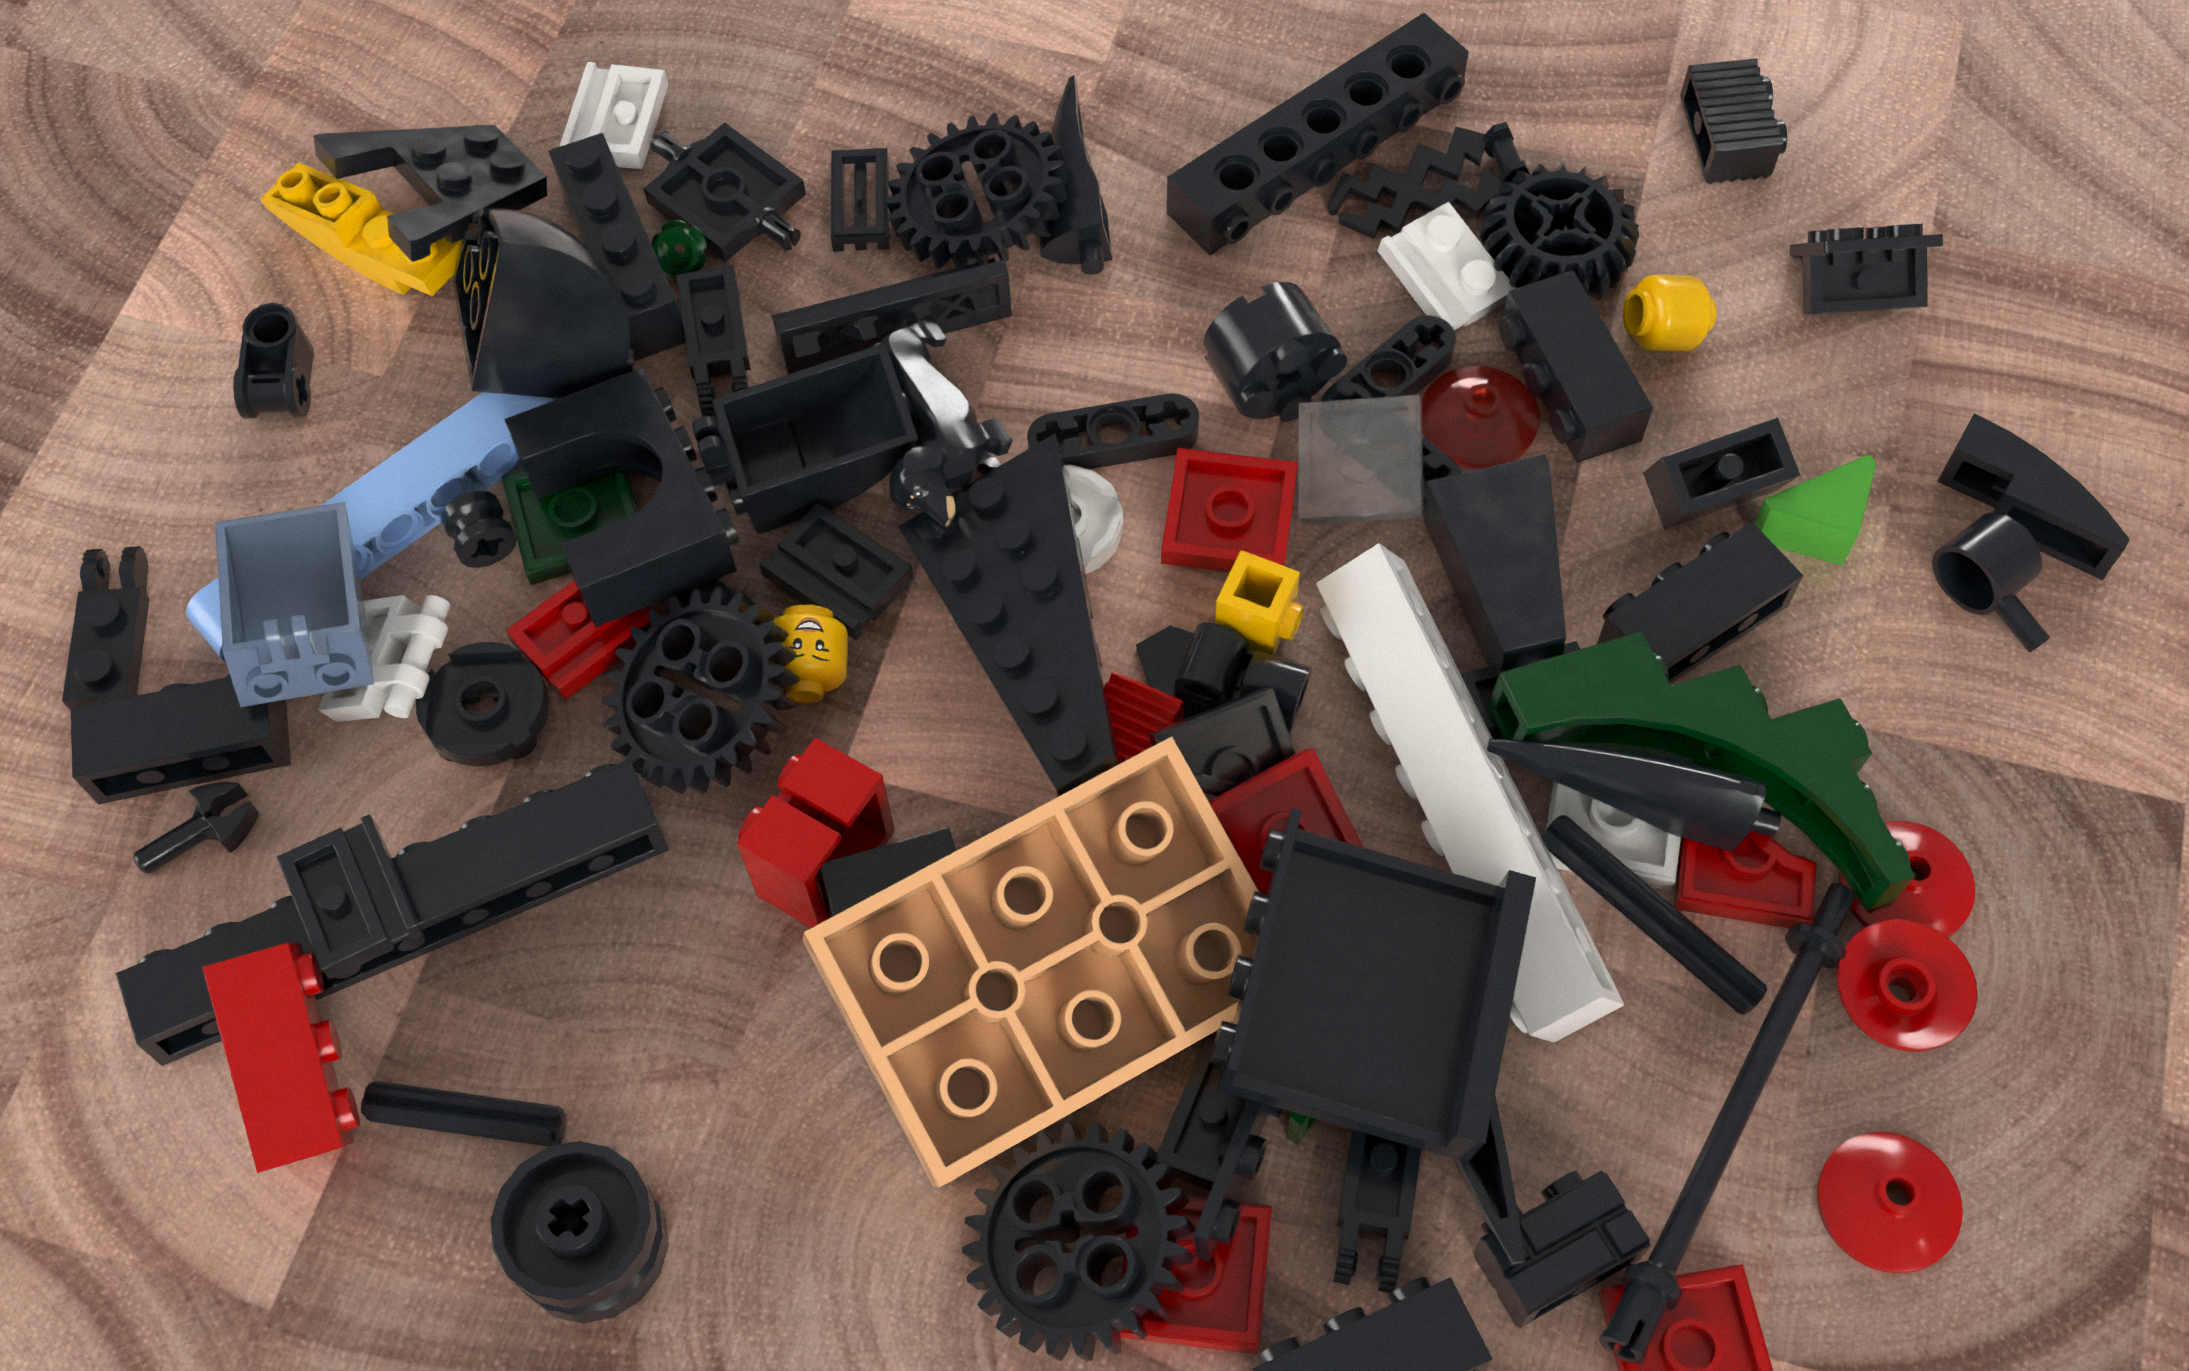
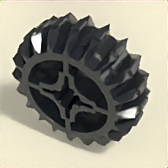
[1480,161,1639,301]

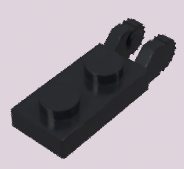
[676,265,751,417]
[62,546,150,710]
[1333,1129,1422,1293]

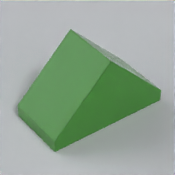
[1754,454,1876,566]

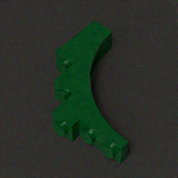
[1487,631,1915,912]

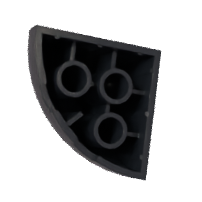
[453,207,634,398]

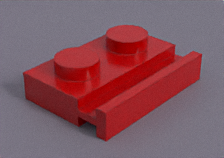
[505,580,661,701]

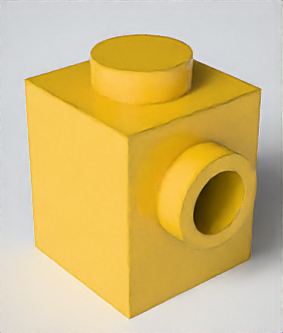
[1215,550,1305,655]

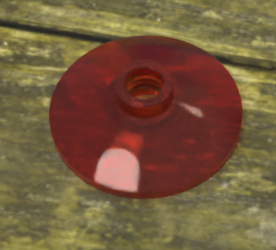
[1420,366,1540,468]

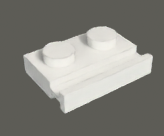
[559,62,668,170]
[1377,202,1516,330]

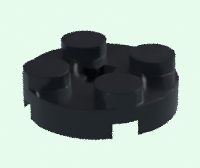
[416,642,549,766]

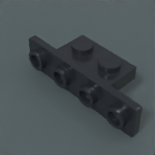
[1155,1038,1283,1262]

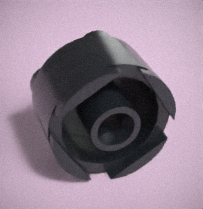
[1203,282,1348,422]

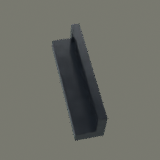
[772,258,1012,374]

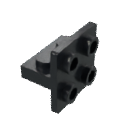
[1790,223,1943,314]

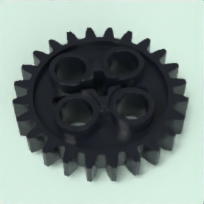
[885,113,1070,271]
[602,587,799,794]
[962,1121,1195,1362]

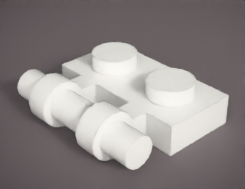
[318,595,450,722]

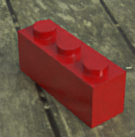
[202,943,360,1173]

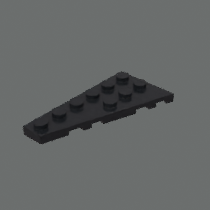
[898,433,1120,796]

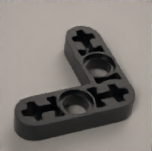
[1319,315,1462,515]

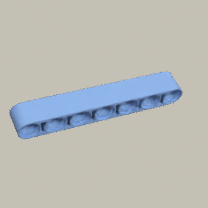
[186,392,557,662]

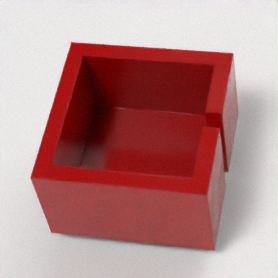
[737,737,895,928]

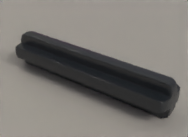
[361,1081,567,1147]

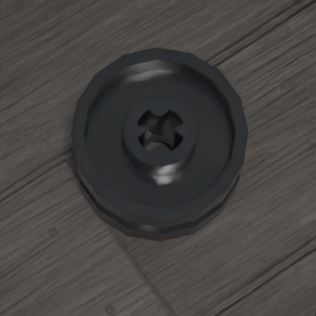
[490,1141,669,1323]

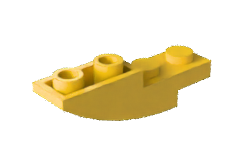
[260,162,462,296]

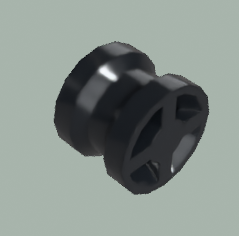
[440,491,517,568]

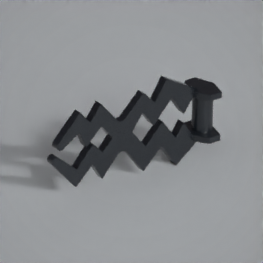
[1328,122,1530,239]

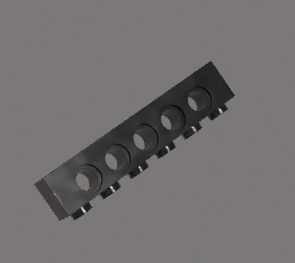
[1167,13,1469,255]

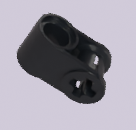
[233,303,314,419]

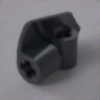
[1136,622,1312,735]

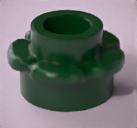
[651,220,707,276]

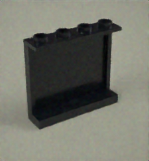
[1210,808,1536,1162]

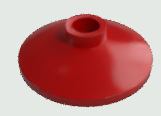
[1839,821,1975,937]
[1836,919,1978,1052]
[1817,1132,1963,1273]

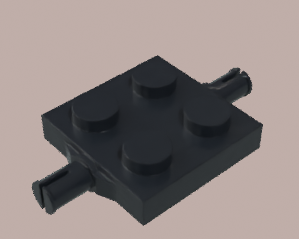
[643,123,806,262]

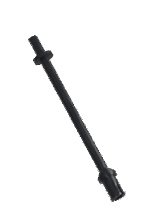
[1599,883,1855,1364]

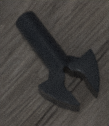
[133,782,259,874]

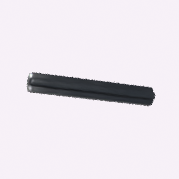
[1541,815,1768,1015]

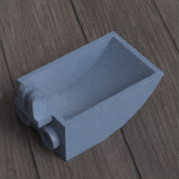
[215,502,374,707]

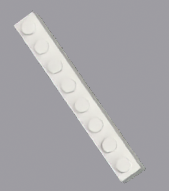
[1316,543,1624,1043]

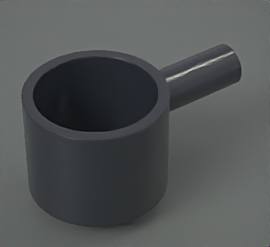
[1932,513,2050,653]

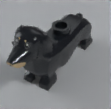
[872,315,1013,527]

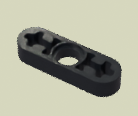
[1027,393,1199,469]

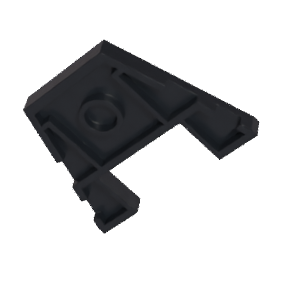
[313,125,547,262]

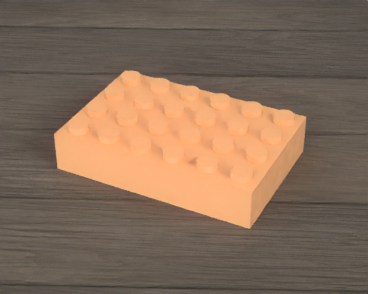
[803,736,1259,1188]

